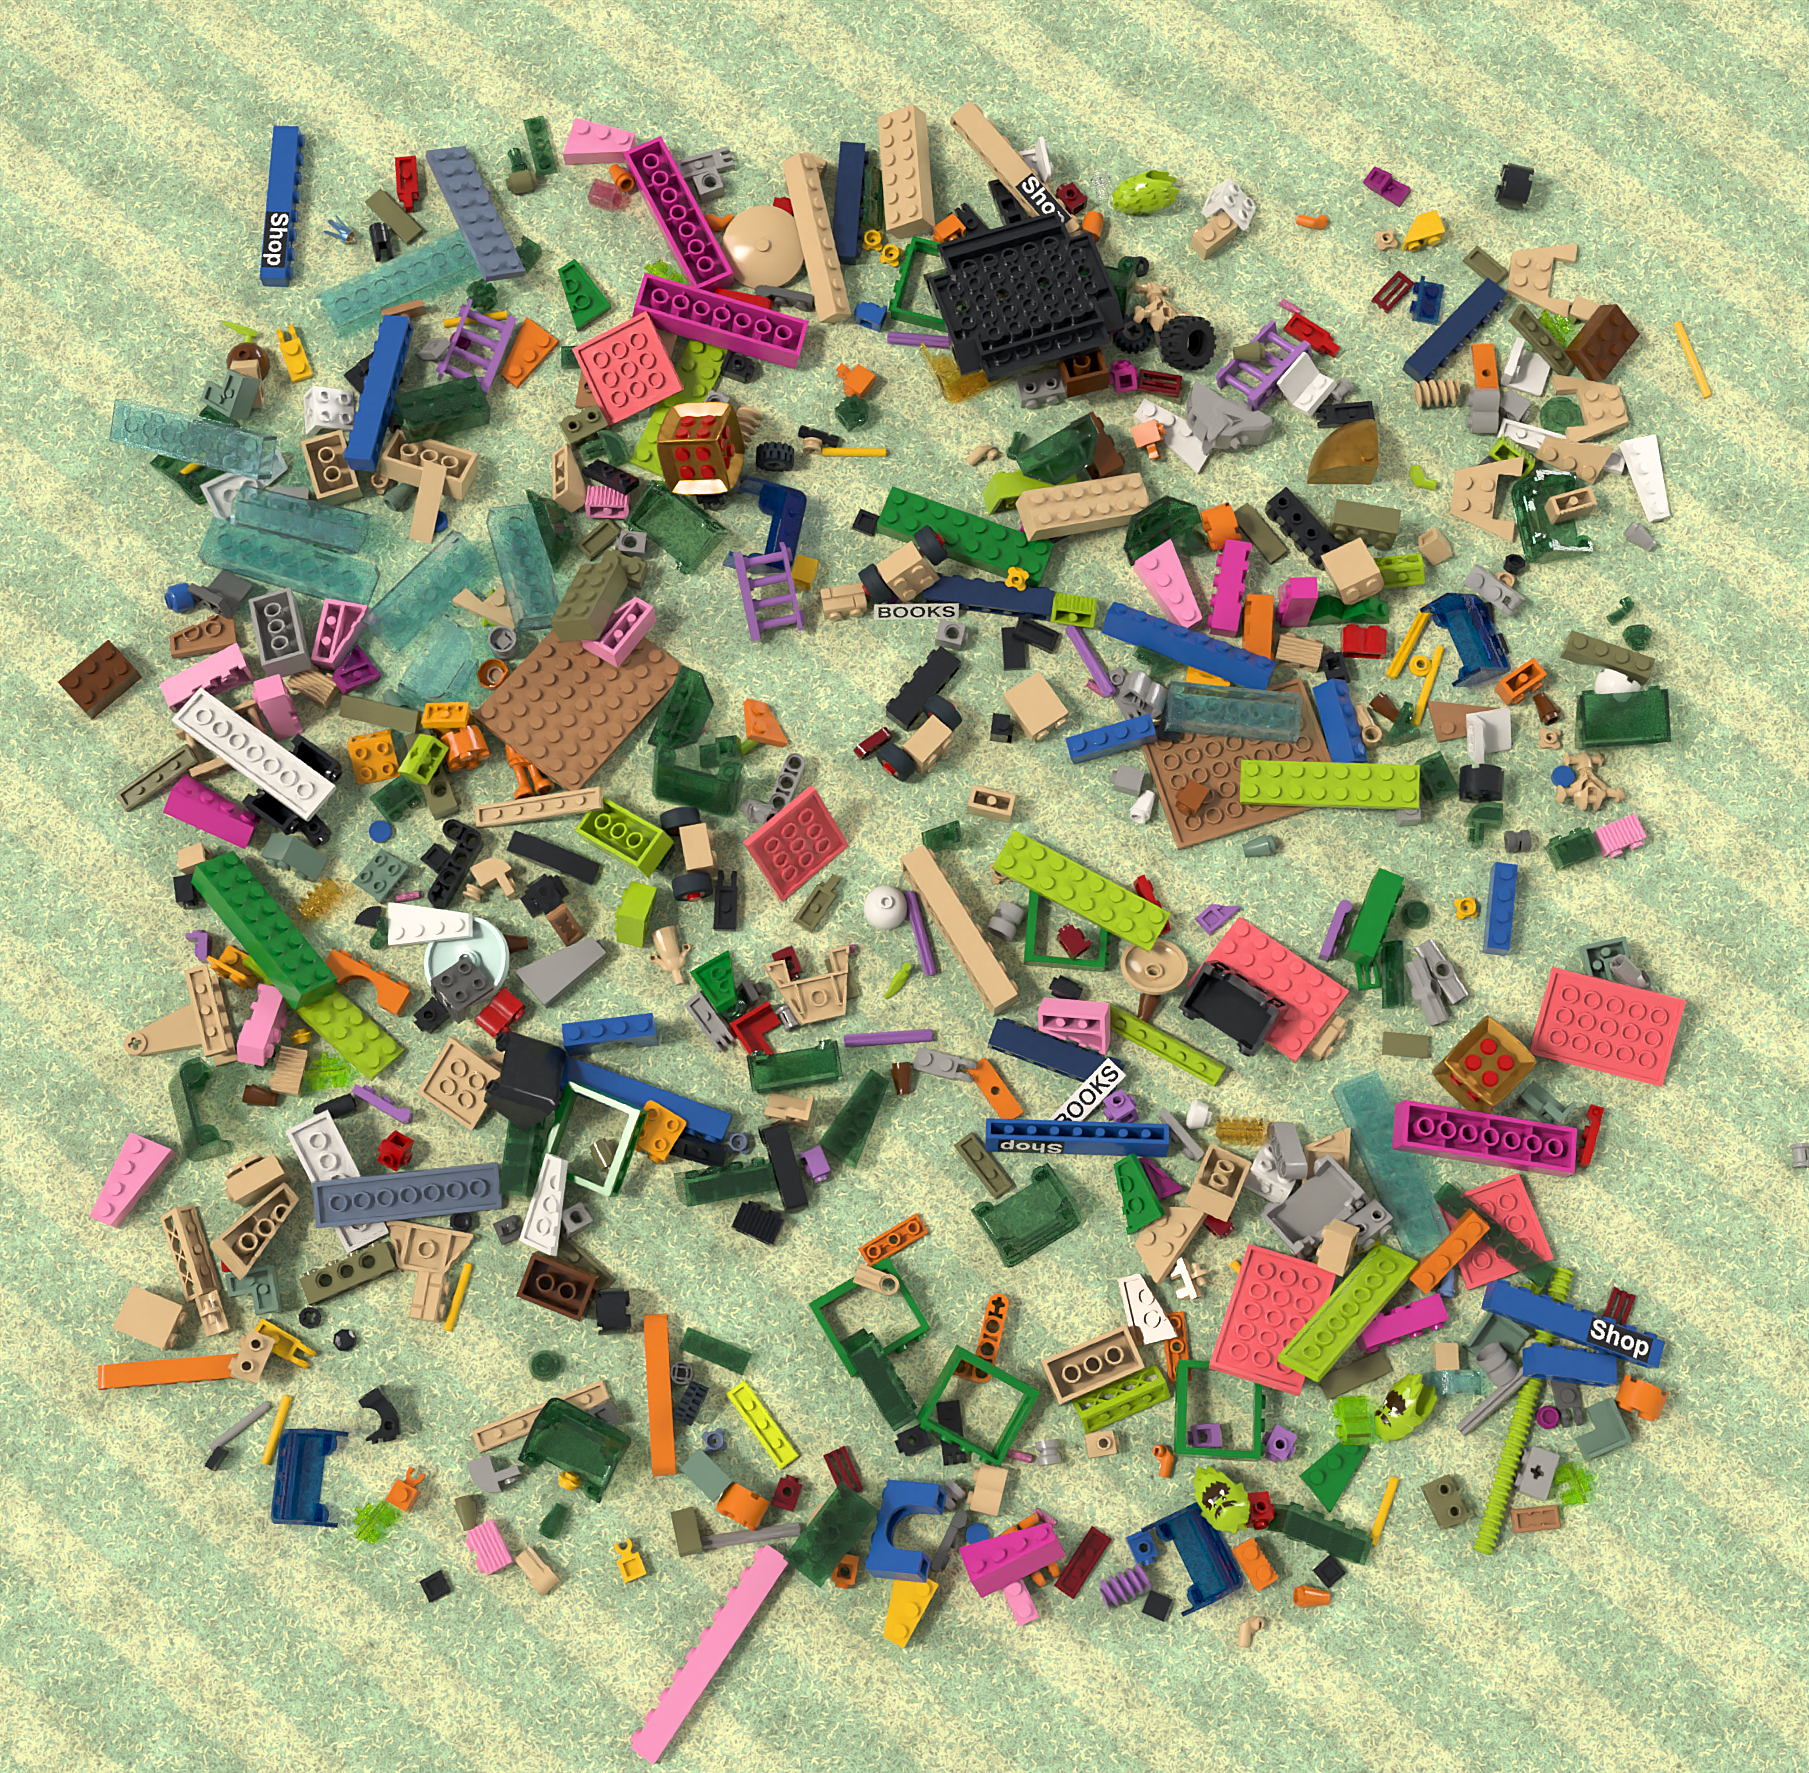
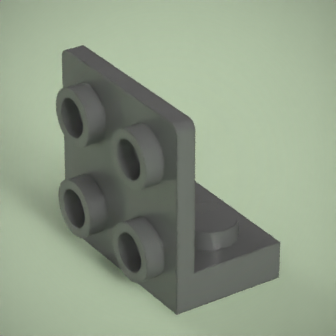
[187,570,254,619]
[430,957,494,1024]

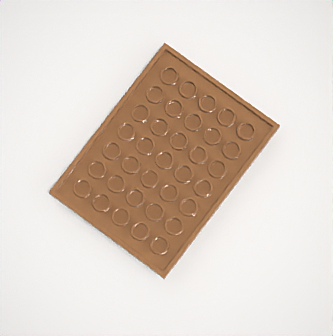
[473,613,687,791]
[1141,677,1332,850]

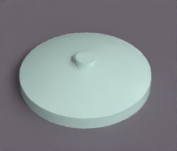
[424,916,509,1006]

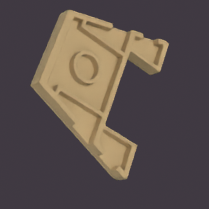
[1506,244,1578,320]
[1551,374,1628,443]
[1450,457,1524,541]
[452,547,544,632]
[764,945,849,1026]

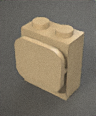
[1321,537,1385,605]
[1002,671,1069,742]
[224,1153,293,1208]
[112,1285,188,1351]

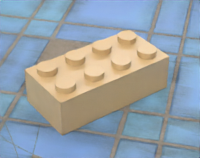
[380,429,478,500]
[1039,1324,1145,1406]

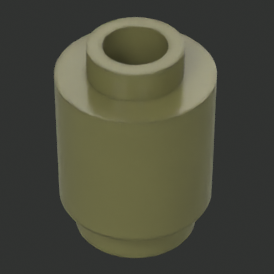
[505,169,537,195]
[589,1138,616,1174]

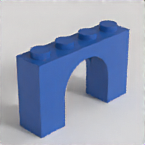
[562,1013,659,1056]
[865,1479,947,1583]

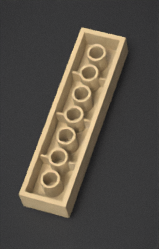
[901,845,1019,1017]

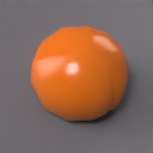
[476,658,510,691]

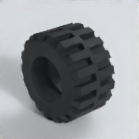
[1160,315,1217,370]

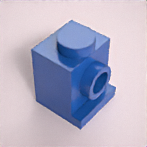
[854,301,887,333]
[1125,1528,1159,1567]

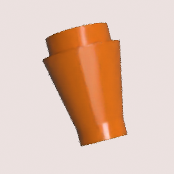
[609,164,634,192]
[1293,1584,1330,1608]

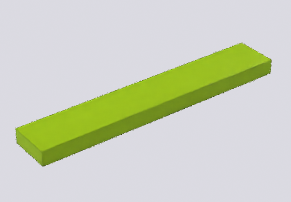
[1106,1001,1226,1087]

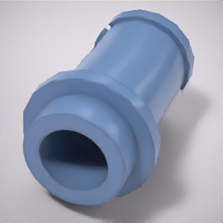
[1437,1269,1456,1298]

